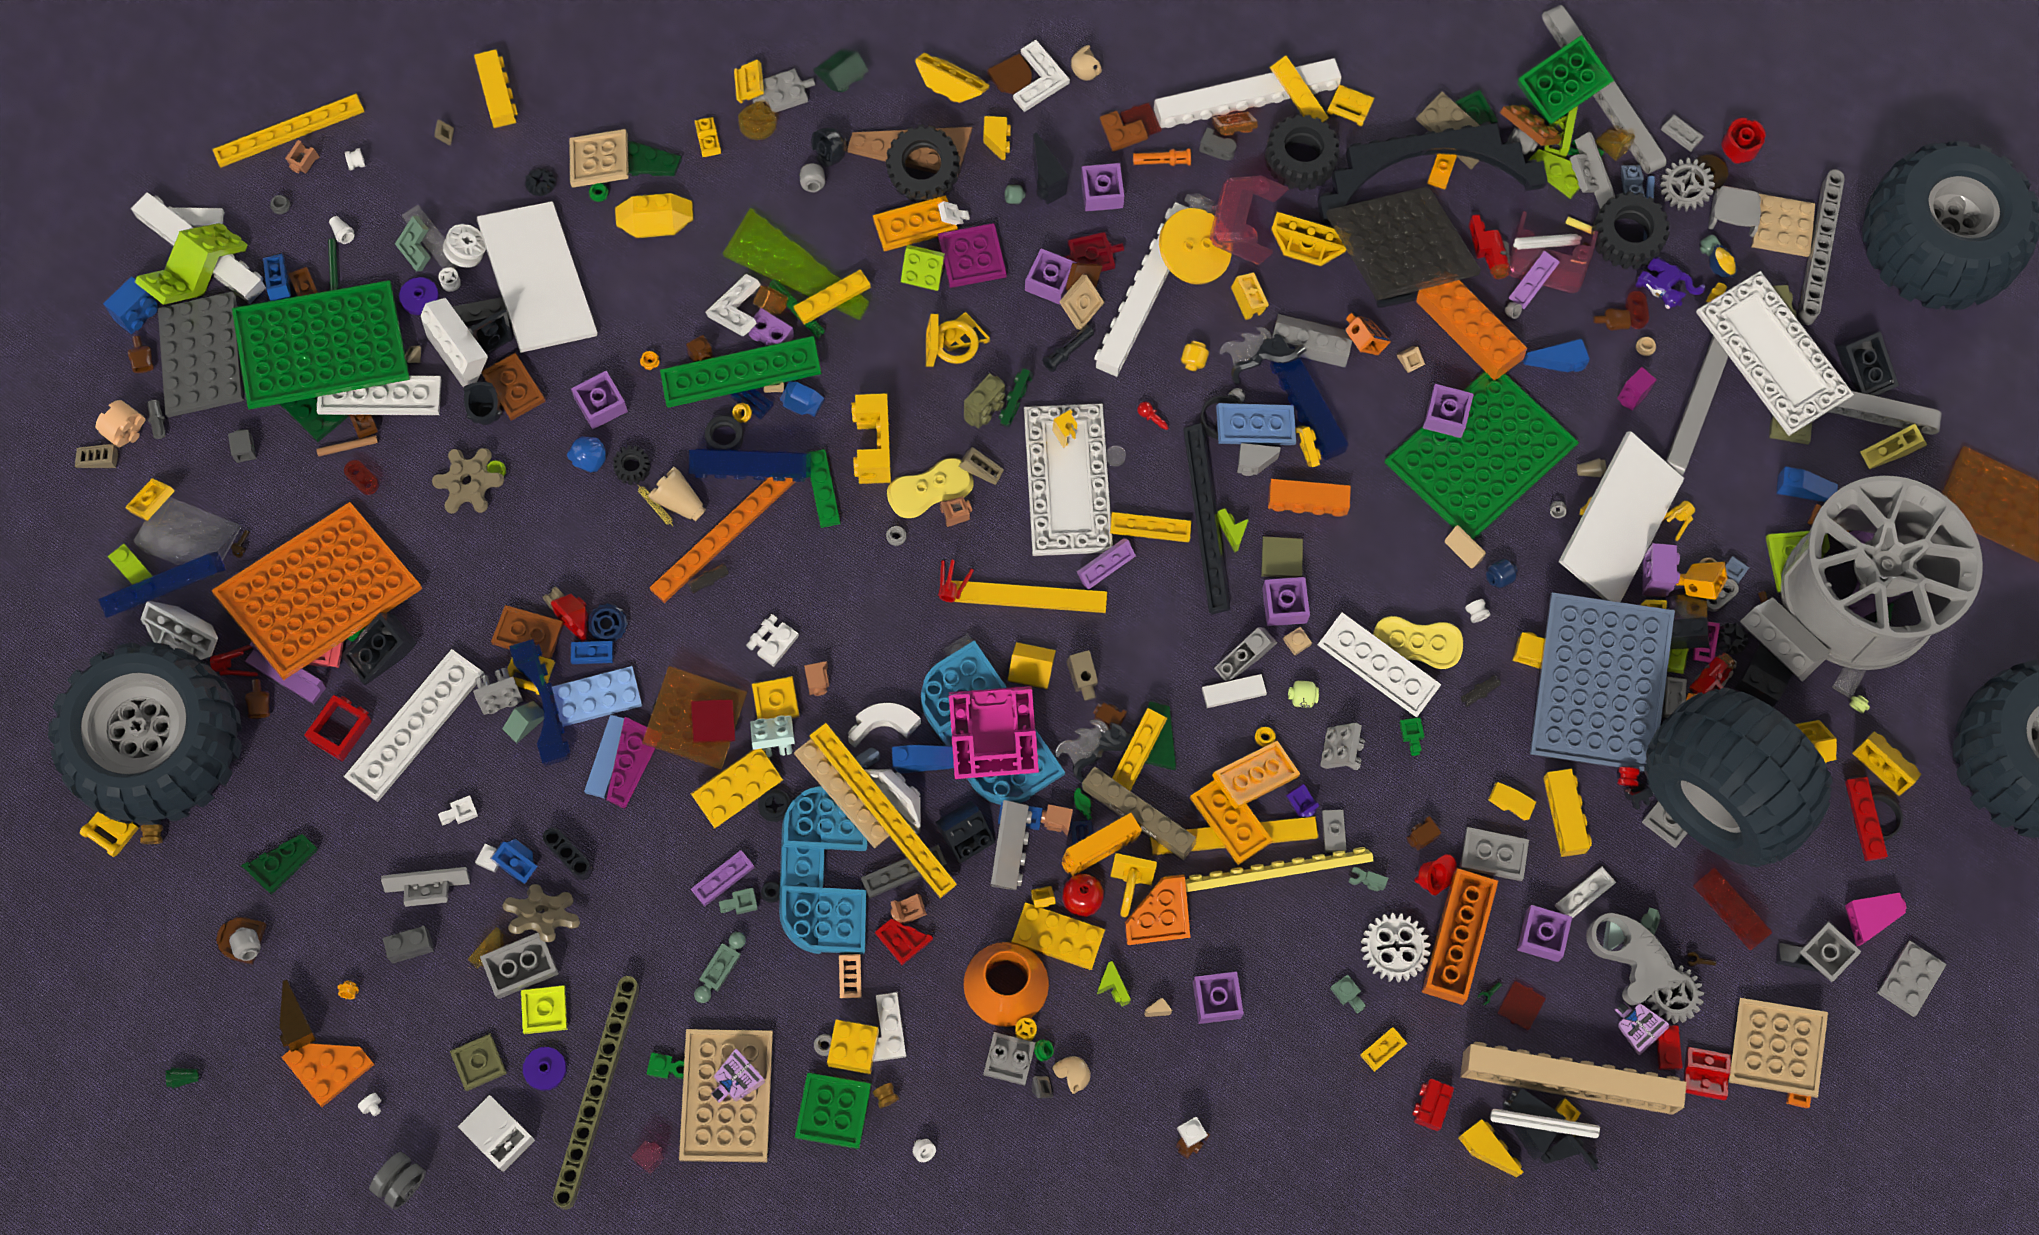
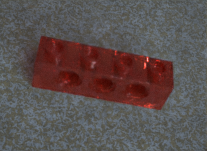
[1693,868,1773,951]

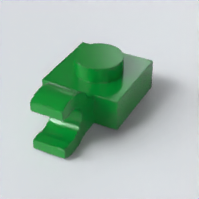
[1399,718,1425,756]

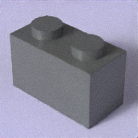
[383,926,434,964]

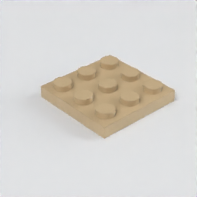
[570,129,629,188]
[1751,194,1815,257]

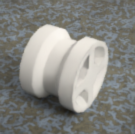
[345,148,365,170]
[439,267,461,292]
[1465,599,1490,623]

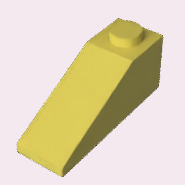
[1860,424,1927,469]

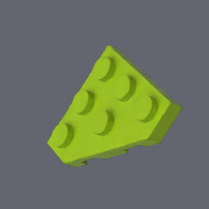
[1766,531,1830,593]

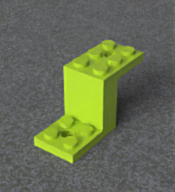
[135,223,247,305]

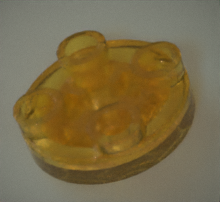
[738,101,777,140]

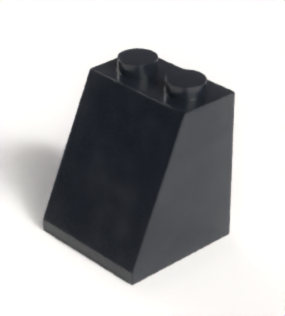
[1502,1088,1566,1160]

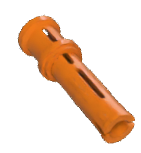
[1133,148,1191,166]

